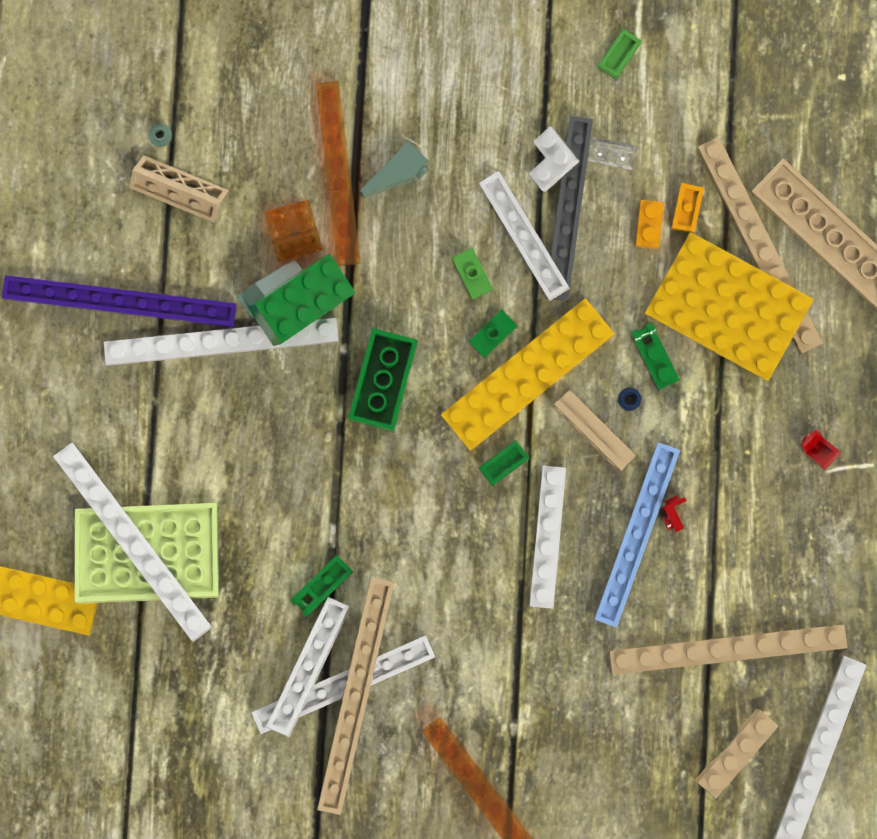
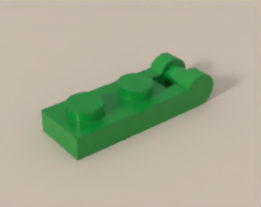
[630,322,680,391]
[290,555,353,618]

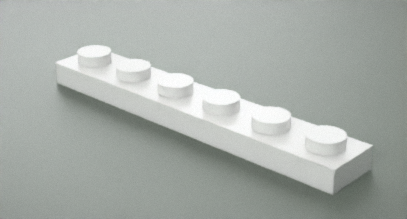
[479,171,570,301]
[529,466,566,609]
[266,597,350,737]

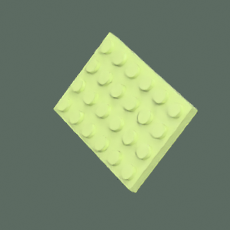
[75,503,219,604]

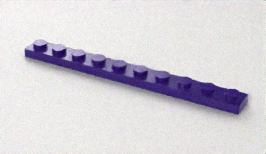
[2,275,237,328]

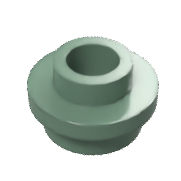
[149,124,172,147]

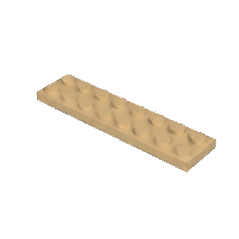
[751,158,877,310]

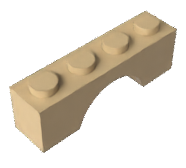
[695,709,778,798]

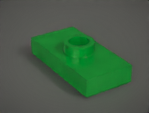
[468,309,518,359]
[478,440,530,487]

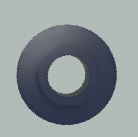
[618,387,641,411]

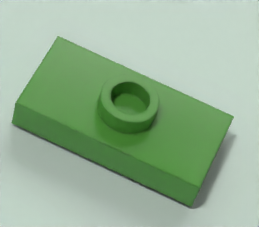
[452,248,493,300]

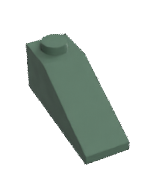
[360,141,429,198]
[236,259,302,319]

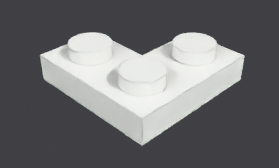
[529,126,579,192]

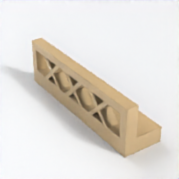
[129,155,228,223]
[553,390,636,472]

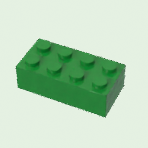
[248,254,355,346]
[348,328,418,433]

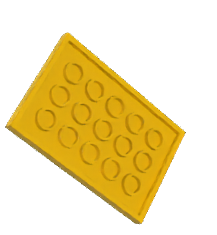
[645,232,814,382]

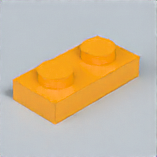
[671,183,704,234]
[635,200,664,249]

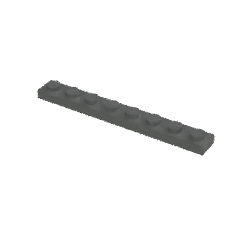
[545,116,593,302]

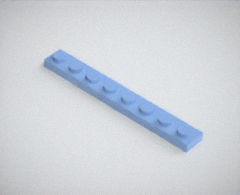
[594,442,680,628]

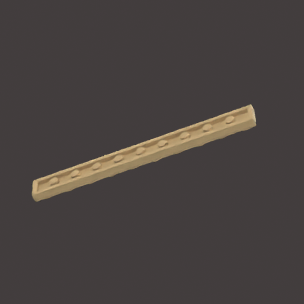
[697,137,823,354]
[317,577,394,815]
[609,624,847,675]

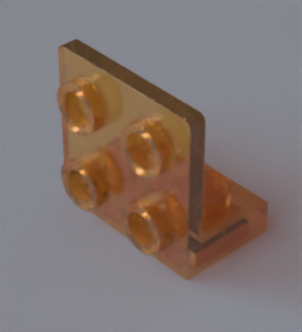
[265,200,323,263]

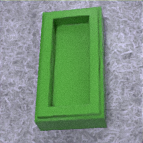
[597,29,642,80]

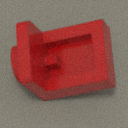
[801,429,841,471]
[661,495,687,533]

